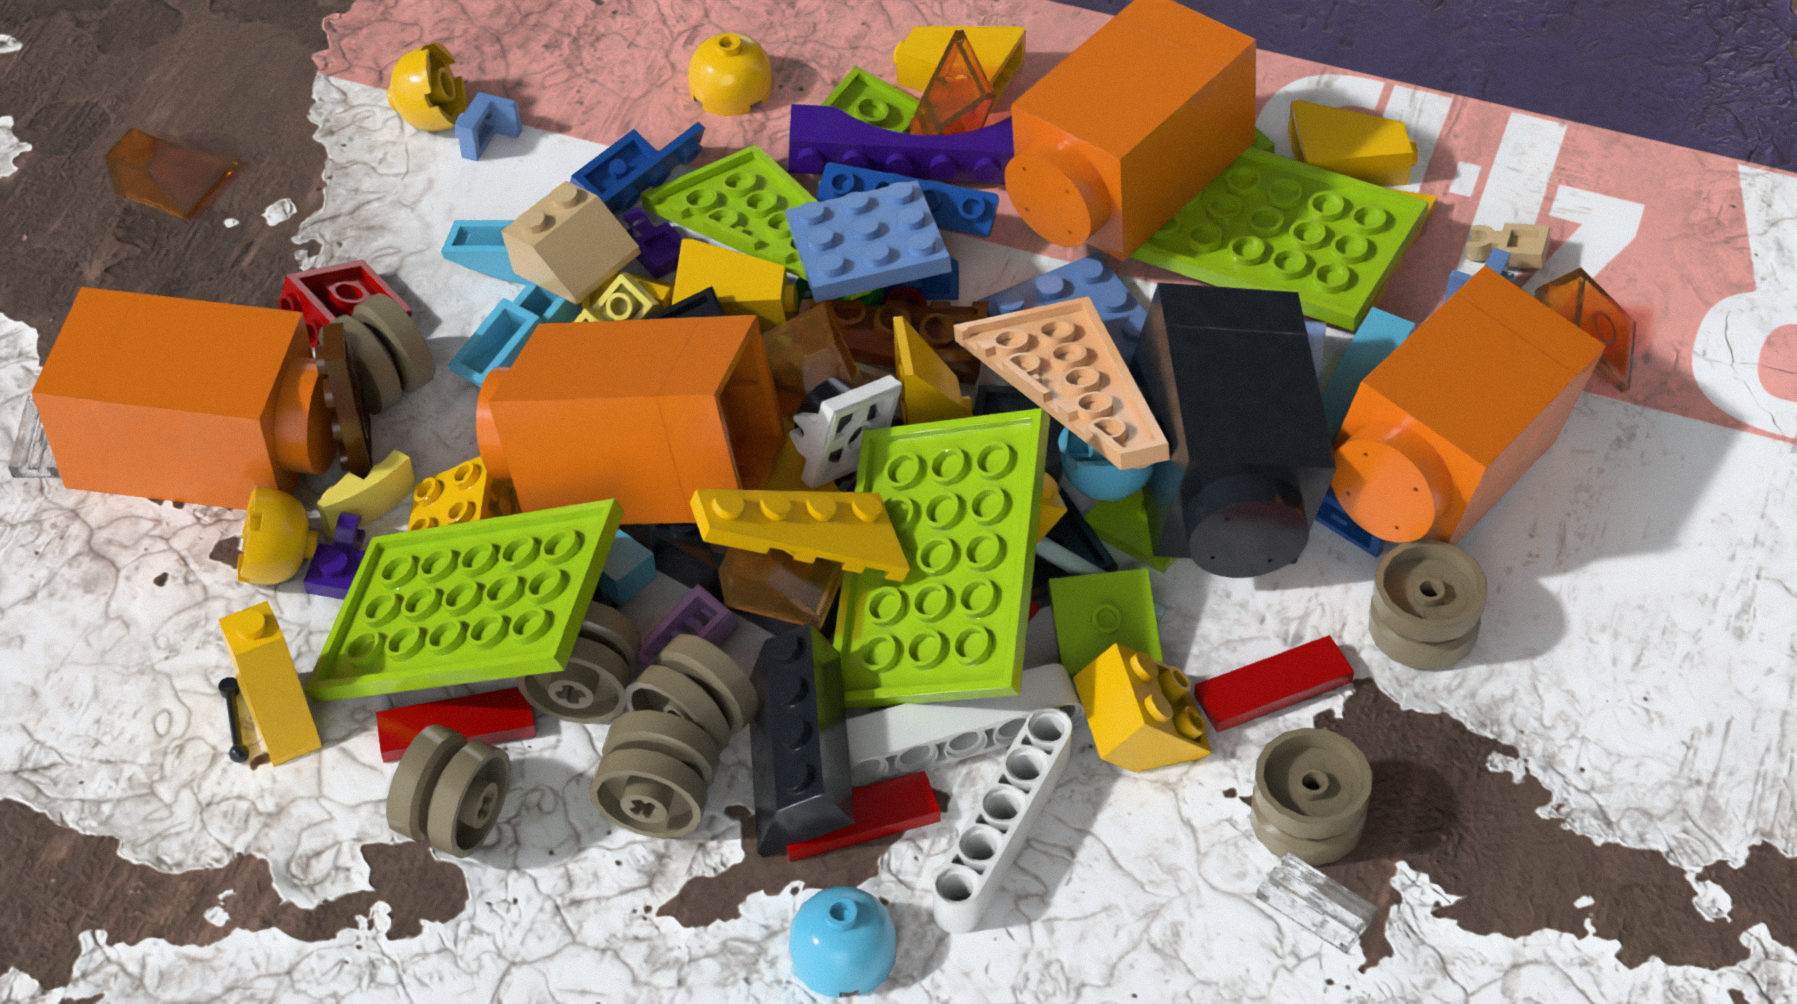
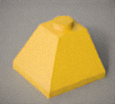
[893,316,973,425]

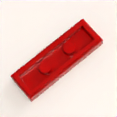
[1194,635,1354,733]
[376,687,536,763]
[786,770,941,862]

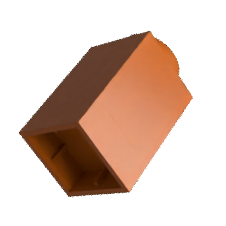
[1005,0,1256,262]
[1329,265,1606,546]
[31,287,340,510]
[476,315,787,524]

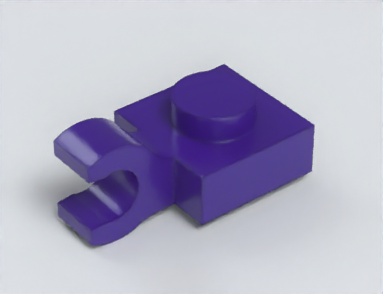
[623,208,684,280]
[303,512,366,600]

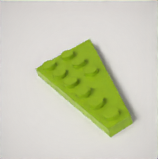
[640,144,876,300]

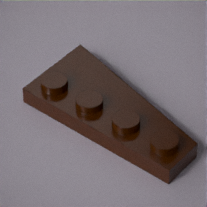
[793,299,989,386]
[315,322,373,480]

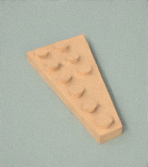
[953,296,1170,470]

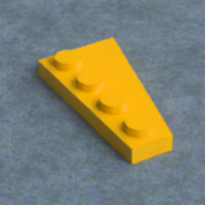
[690,489,910,582]

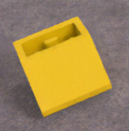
[1073,643,1212,773]

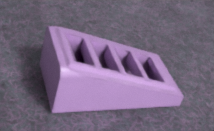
[637,584,739,669]

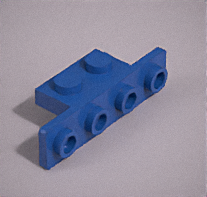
[570,122,705,215]
[816,162,1000,238]

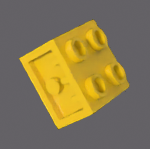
[407,456,522,531]

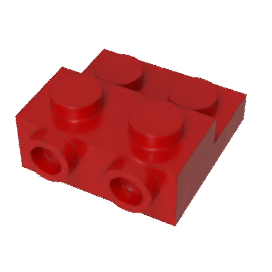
[279,259,412,348]

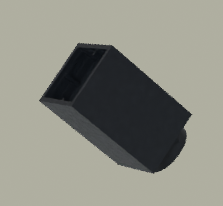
[1129,282,1337,578]

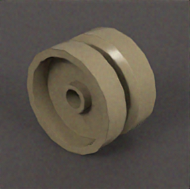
[318,293,435,415]
[1368,539,1487,670]
[516,601,642,724]
[625,634,759,755]
[589,710,720,838]
[386,724,511,859]
[1250,727,1372,866]

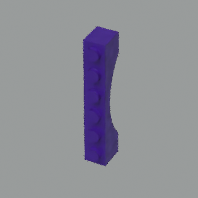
[788,104,1014,184]

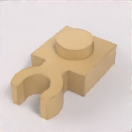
[1466,223,1551,269]

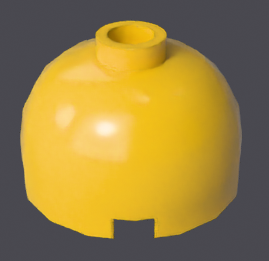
[688,32,774,116]
[387,42,467,132]
[236,485,318,585]

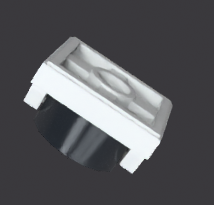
[789,375,902,489]

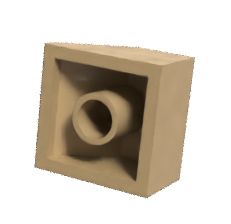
[501,181,641,305]

